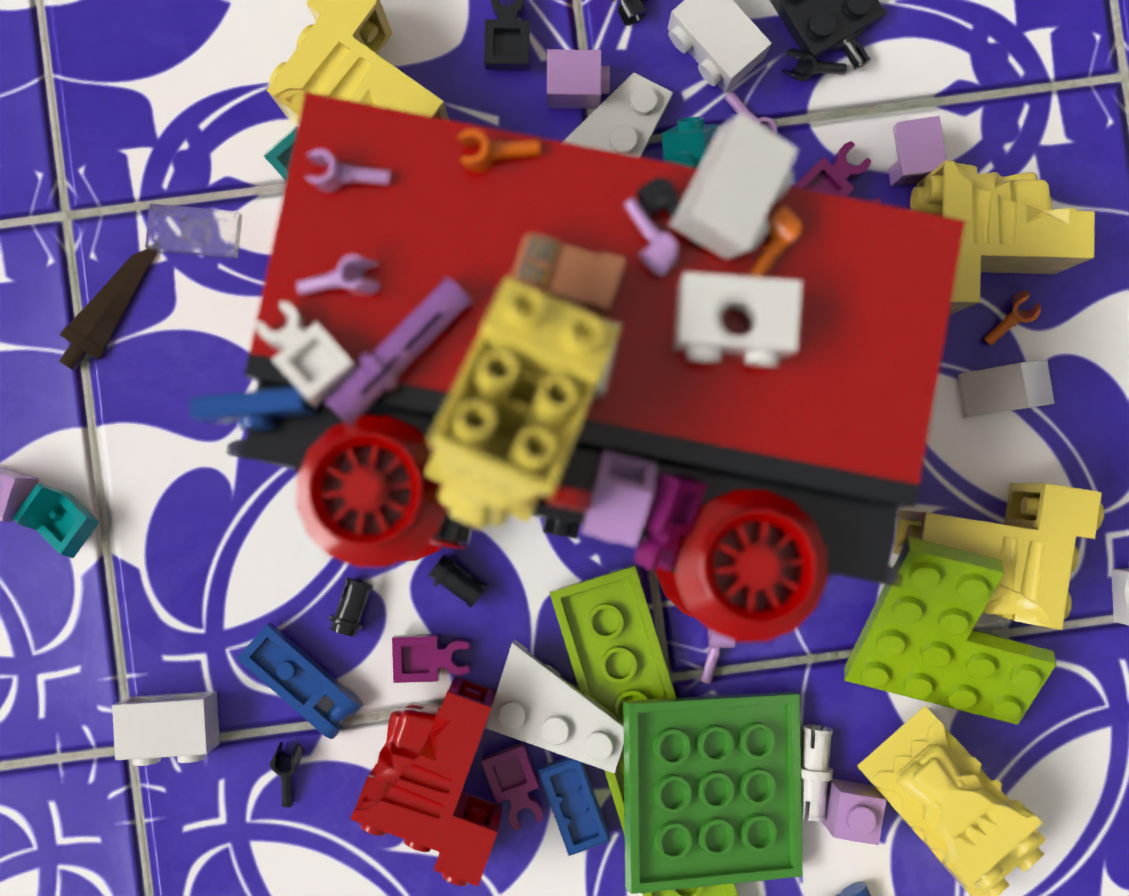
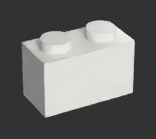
[667,0,772,93]
[669,113,799,260]
[112,691,220,766]

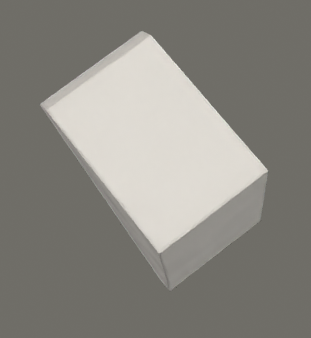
[957,360,1055,418]

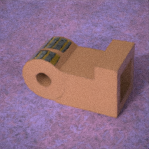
[510,234,626,319]

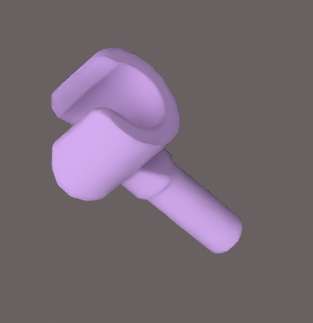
[725,92,777,134]
[306,149,390,192]
[624,197,678,277]
[297,255,381,295]
[700,630,735,684]

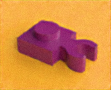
[793,141,871,197]
[635,473,708,571]
[392,634,471,683]
[481,742,543,831]

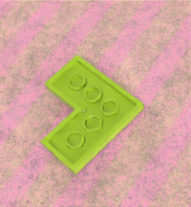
[844,537,1057,725]

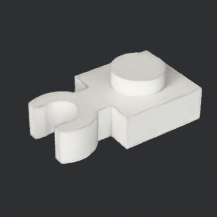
[255,301,357,406]

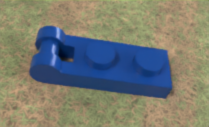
[237,622,363,739]

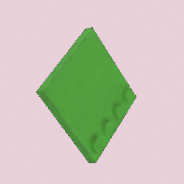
[623,691,803,894]

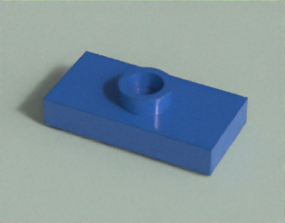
[189,387,318,430]
[538,757,611,856]

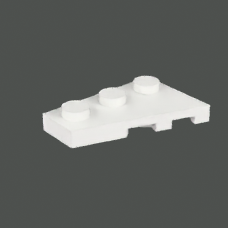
[563,73,673,157]
[486,640,624,774]

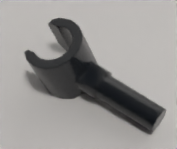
[618,0,647,26]
[782,48,847,82]
[636,178,699,247]
[270,742,304,808]

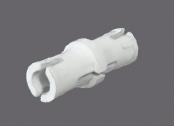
[801,724,833,822]

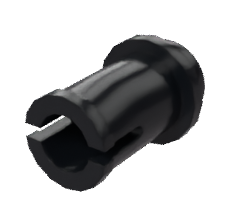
[428,554,488,608]
[329,577,373,637]

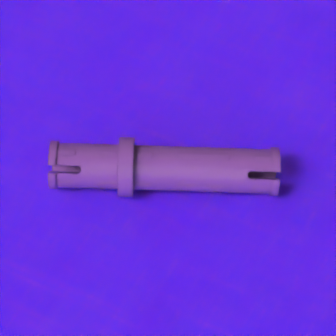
[324,277,472,426]

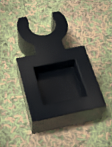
[484,0,530,70]

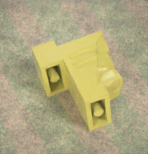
[266,0,449,124]
[910,161,1095,315]
[424,276,621,529]
[893,483,1104,630]
[857,706,1046,896]

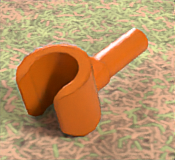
[458,129,540,172]
[748,206,802,278]
[983,290,1041,346]

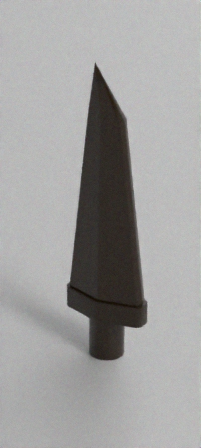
[59,243,162,371]

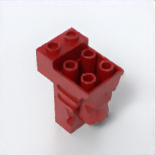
[350,676,503,886]

